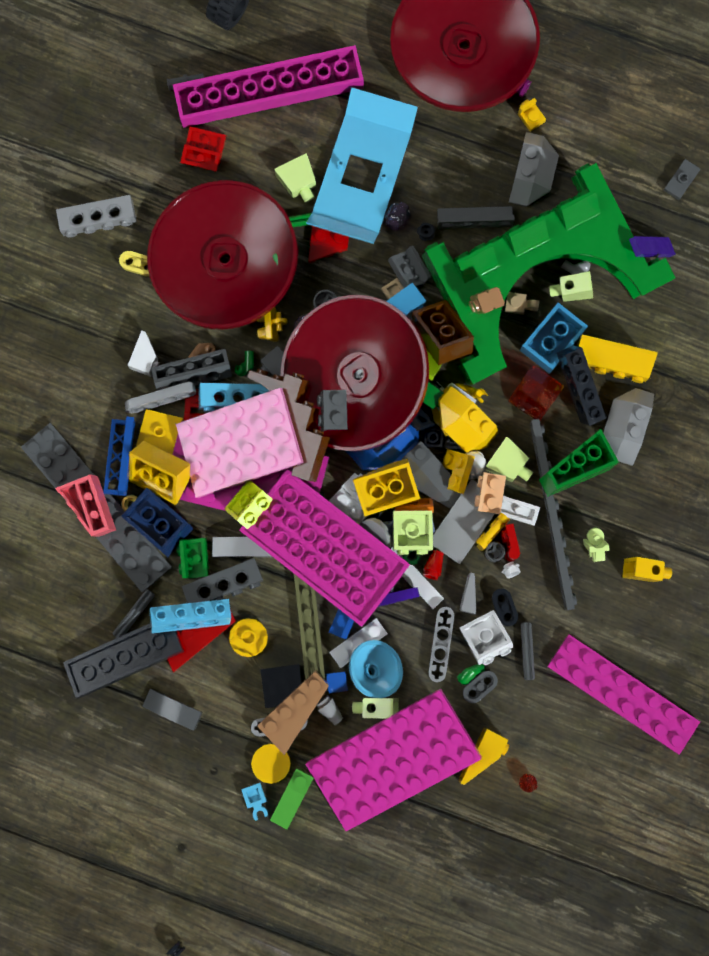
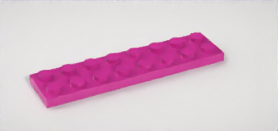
[547,634,700,755]

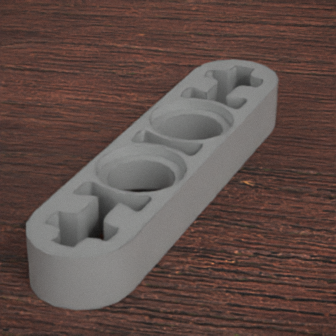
[124,382,196,413]
[428,607,454,682]

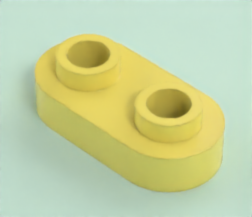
[119,251,149,276]

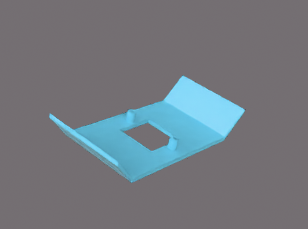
[306,88,418,244]

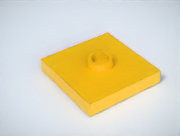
[136,409,183,454]

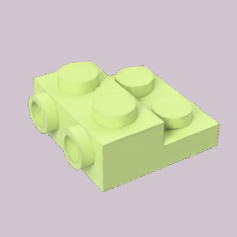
[392,511,433,555]

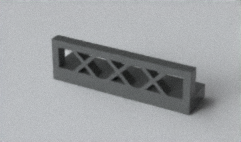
[437,206,515,229]

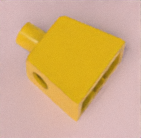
[622,557,672,582]

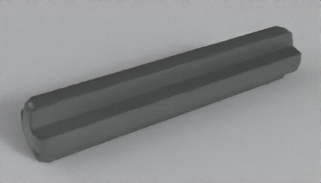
[113,589,155,638]
[521,622,535,680]

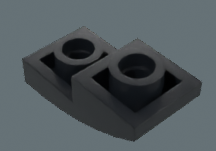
[424,428,463,450]

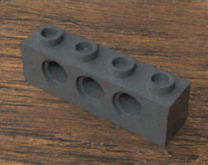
[151,349,232,391]
[182,558,264,603]

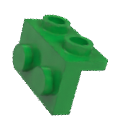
[177,538,210,579]

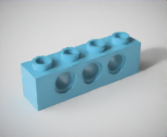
[199,383,269,413]
[150,599,231,633]

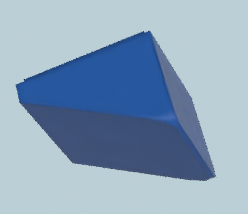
[326,671,348,693]

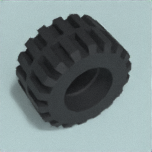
[206,0,249,31]

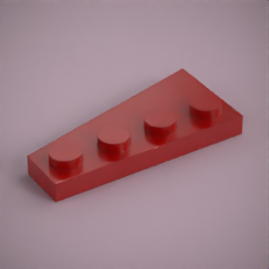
[167,609,236,672]

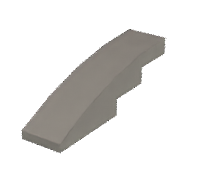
[212,537,272,558]

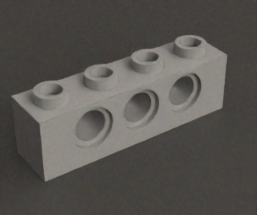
[56,195,137,237]

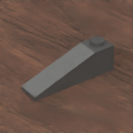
[401,441,462,509]

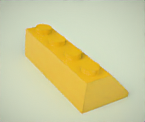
[576,335,658,383]

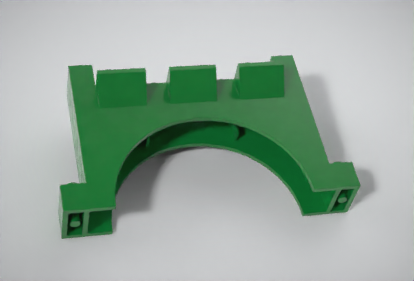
[422,163,676,385]

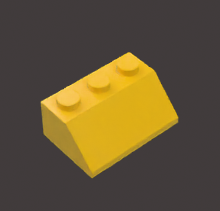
[129,441,191,505]

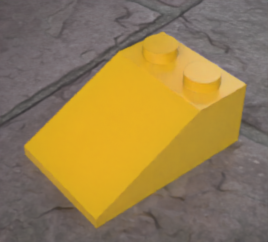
[353,458,420,516]
[458,728,510,785]

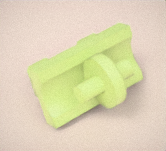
[583,528,609,562]

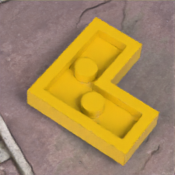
[443,449,475,494]

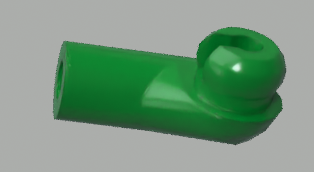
[234,351,254,376]
[457,664,485,685]

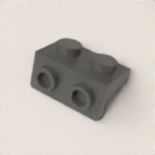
[388,246,431,288]
[317,390,347,431]

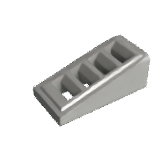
[459,573,476,614]

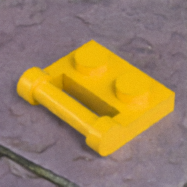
[476,513,510,551]

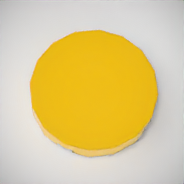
[229,618,268,657]
[251,744,291,784]

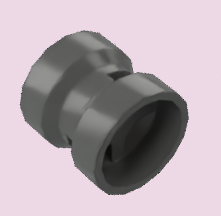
[484,542,505,562]

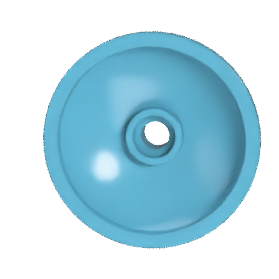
[349,640,403,698]

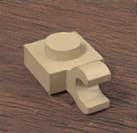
[505,292,539,315]

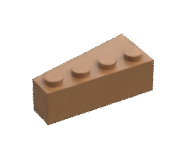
[258,670,329,755]

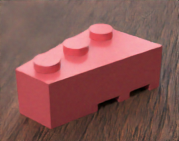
[55,474,116,537]

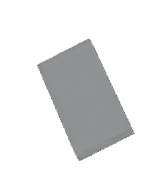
[433,479,503,564]

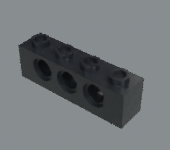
[556,345,606,426]

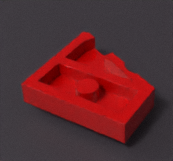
[308,226,349,263]

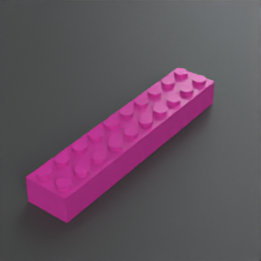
[173,45,364,128]

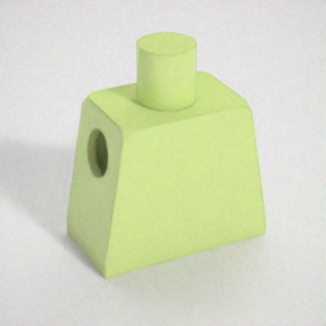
[275,154,316,203]
[549,271,593,301]
[485,437,533,482]
[352,698,399,719]

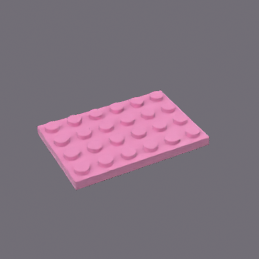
[176,388,304,498]

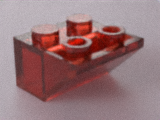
[508,365,565,420]

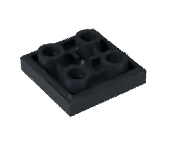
[260,664,302,708]

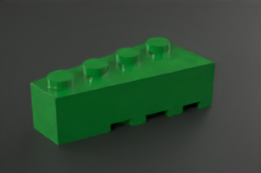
[539,429,619,497]

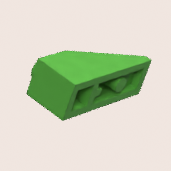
[270,767,314,829]

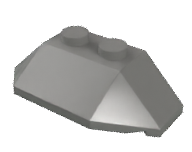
[509,132,559,207]
[603,388,654,466]

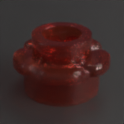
[519,774,538,793]

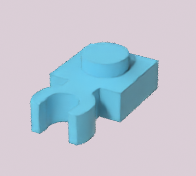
[241,782,268,821]

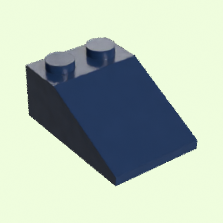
[121,488,194,557]

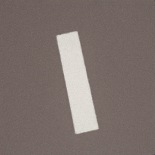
[391,547,444,609]

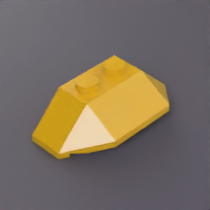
[438,386,498,453]

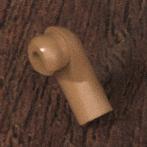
[188,343,215,358]

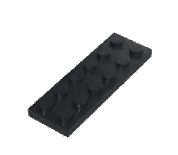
[63,623,184,699]

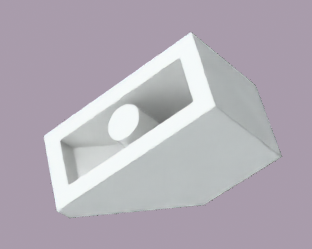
[128,331,159,377]

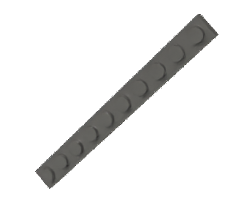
[530,419,577,611]

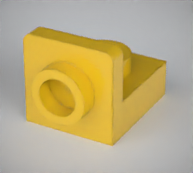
[518,98,546,132]

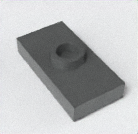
[663,159,700,200]

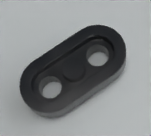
[492,588,518,627]

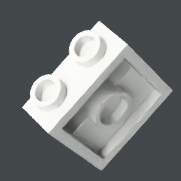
[329,473,367,524]
[460,610,513,665]

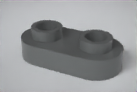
[463,671,498,703]

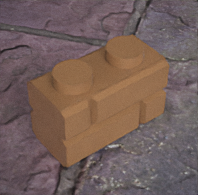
[469,287,505,314]

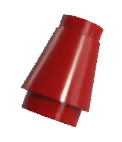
[423,550,444,580]

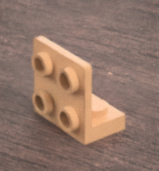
[474,472,506,514]

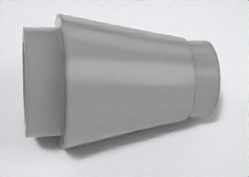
[316,695,343,725]

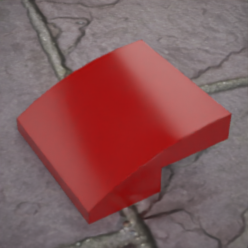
[180,126,227,172]

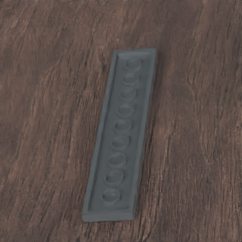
[21,423,172,593]

